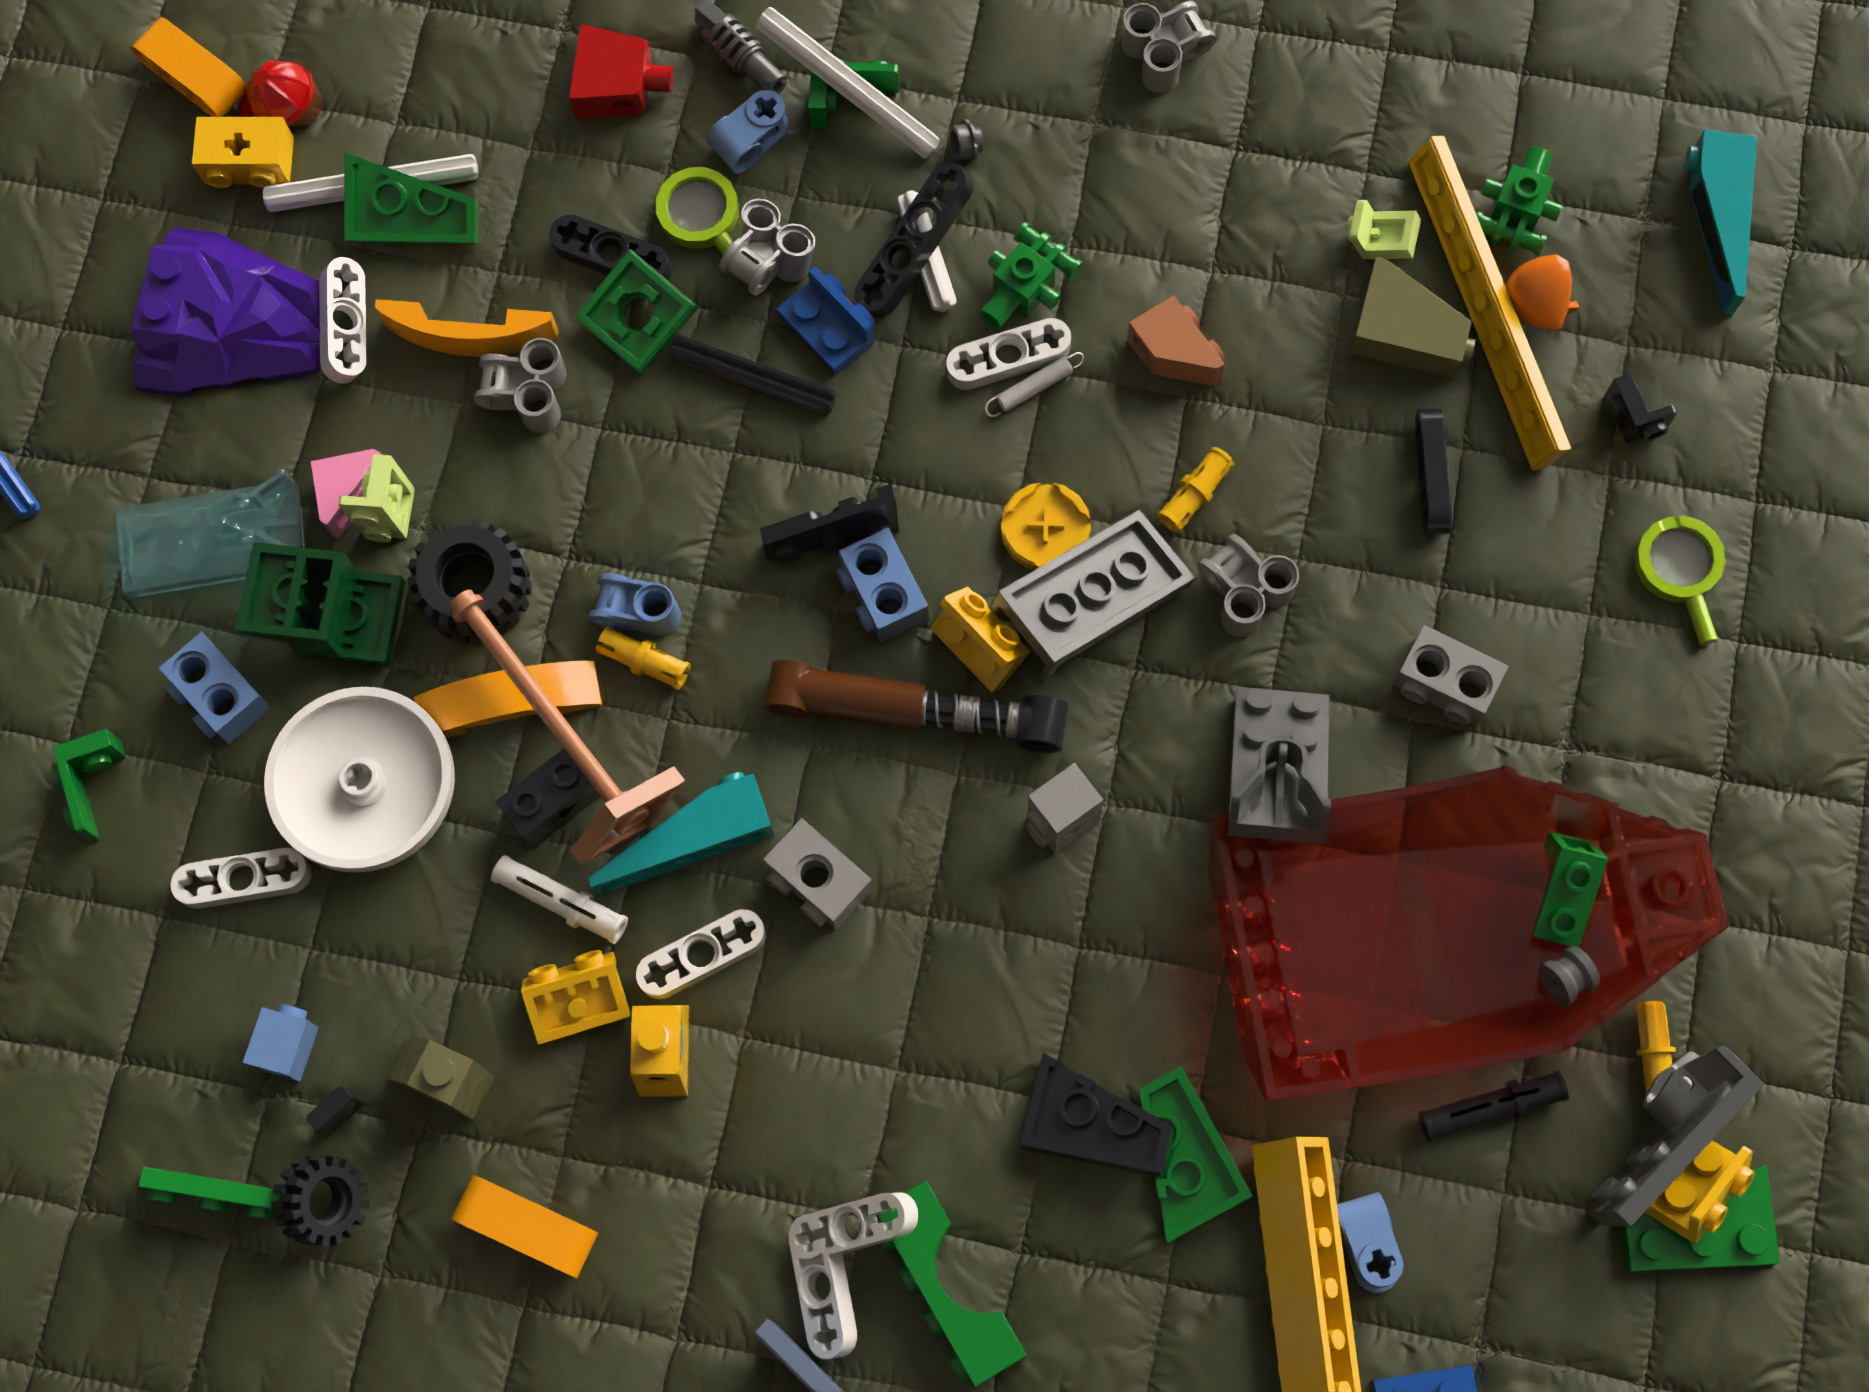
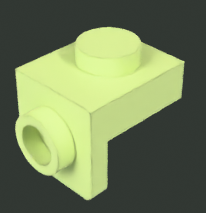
[1347,200,1421,259]

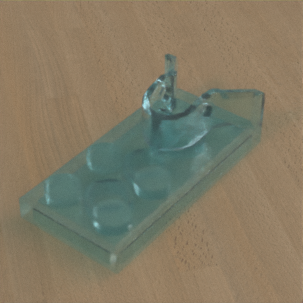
[116,468,305,598]

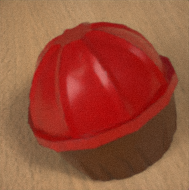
[239,60,322,126]

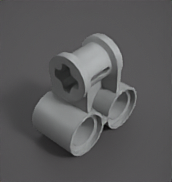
[1121,1,1217,93]
[719,198,815,296]
[474,338,567,433]
[1197,534,1299,637]

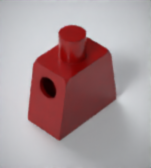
[569,25,674,120]

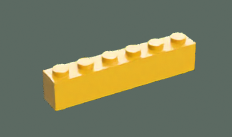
[1252,1137,1361,1392]

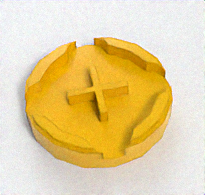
[1001,483,1091,570]

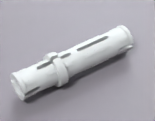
[491,855,628,944]

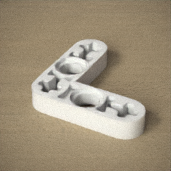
[789,1192,918,1359]

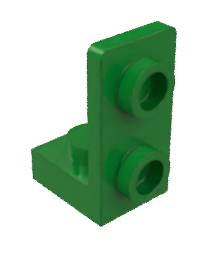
[808,59,900,130]
[51,729,126,842]
[1532,831,1608,947]

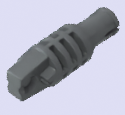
[694,0,788,94]

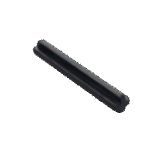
[668,335,836,415]

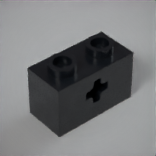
[495,748,601,850]

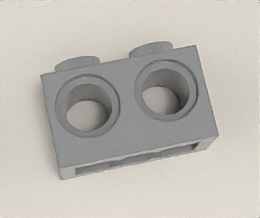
[1393,625,1509,726]

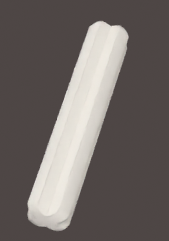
[897,190,957,312]

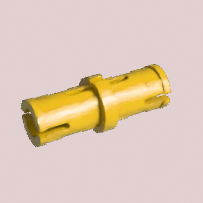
[1157,447,1235,533]
[596,626,691,690]

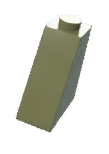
[1350,256,1476,379]
[387,1036,495,1120]

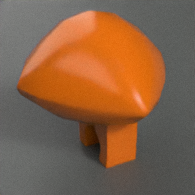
[1505,255,1579,331]

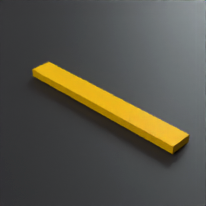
[1408,136,1571,471]

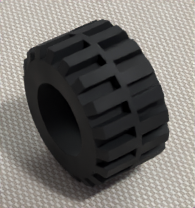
[408,518,532,644]

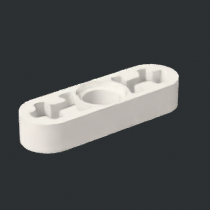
[319,257,366,384]
[946,318,1071,390]
[171,848,312,909]
[636,909,766,999]

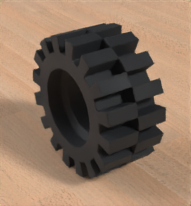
[271,1155,370,1247]

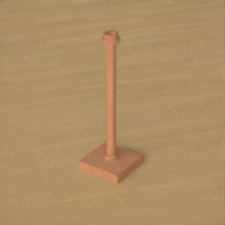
[449,590,685,865]

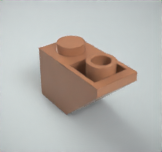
[1127,295,1225,386]

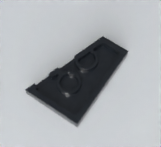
[760,483,899,562]
[1020,1052,1175,1178]

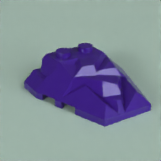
[132,227,320,396]

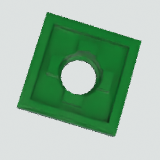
[574,249,699,375]

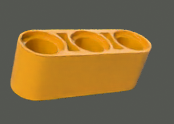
[130,17,247,117]
[451,1175,599,1278]

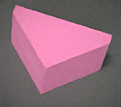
[311,449,382,540]

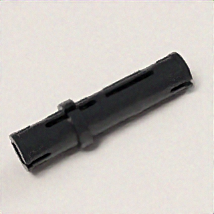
[1419,1070,1569,1142]

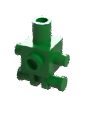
[1477,146,1563,256]
[980,222,1084,329]

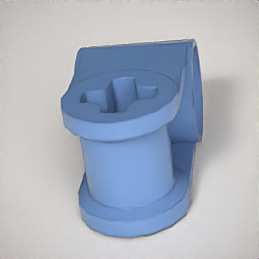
[706,90,789,174]
[588,573,681,636]
[1337,1192,1404,1294]

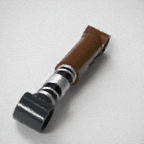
[764,660,1069,753]

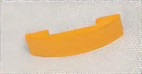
[375,299,559,357]
[414,661,603,738]

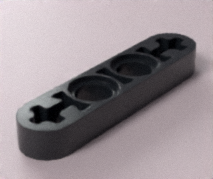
[855,162,973,318]

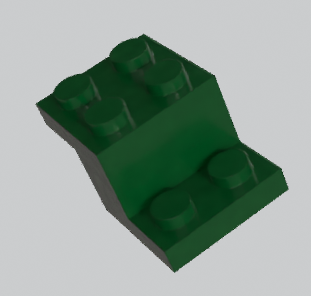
[235,542,406,667]

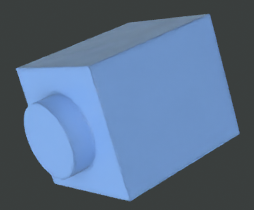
[243,1004,319,1082]

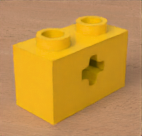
[192,117,294,188]

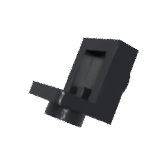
[1604,373,1677,443]

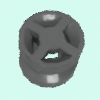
[1538,946,1601,1007]

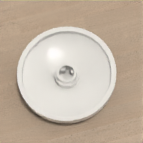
[264,687,455,872]

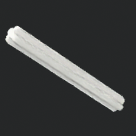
[755,7,940,158]
[263,154,479,212]

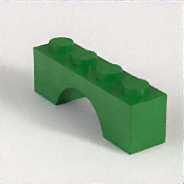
[878,1180,1027,1388]

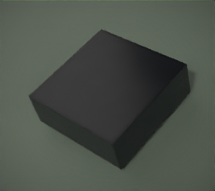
[306,1085,364,1137]

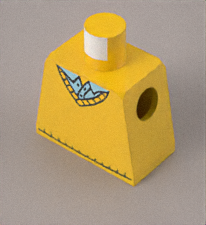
[630,1005,690,1097]

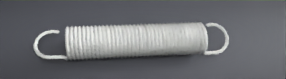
[985,352,1084,417]

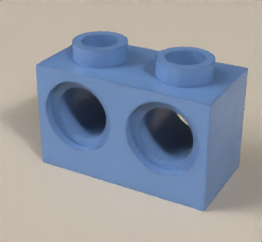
[836,528,929,643]
[159,631,271,744]

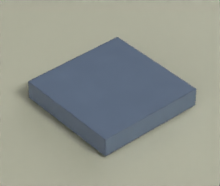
[755,1319,845,1392]

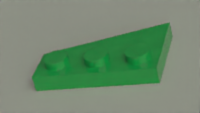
[344,152,478,244]
[1139,1066,1254,1243]
[1622,1164,1780,1272]
[138,1166,282,1221]

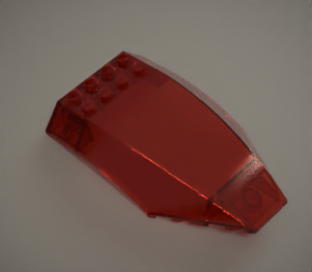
[1209,765,1729,1102]

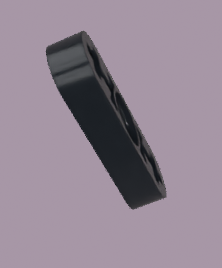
[549,215,671,280]
[1415,408,1452,535]

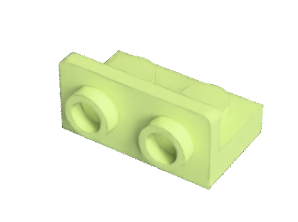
[338,454,415,543]

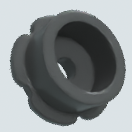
[948,119,984,163]

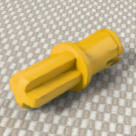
[1636,1001,1676,1096]

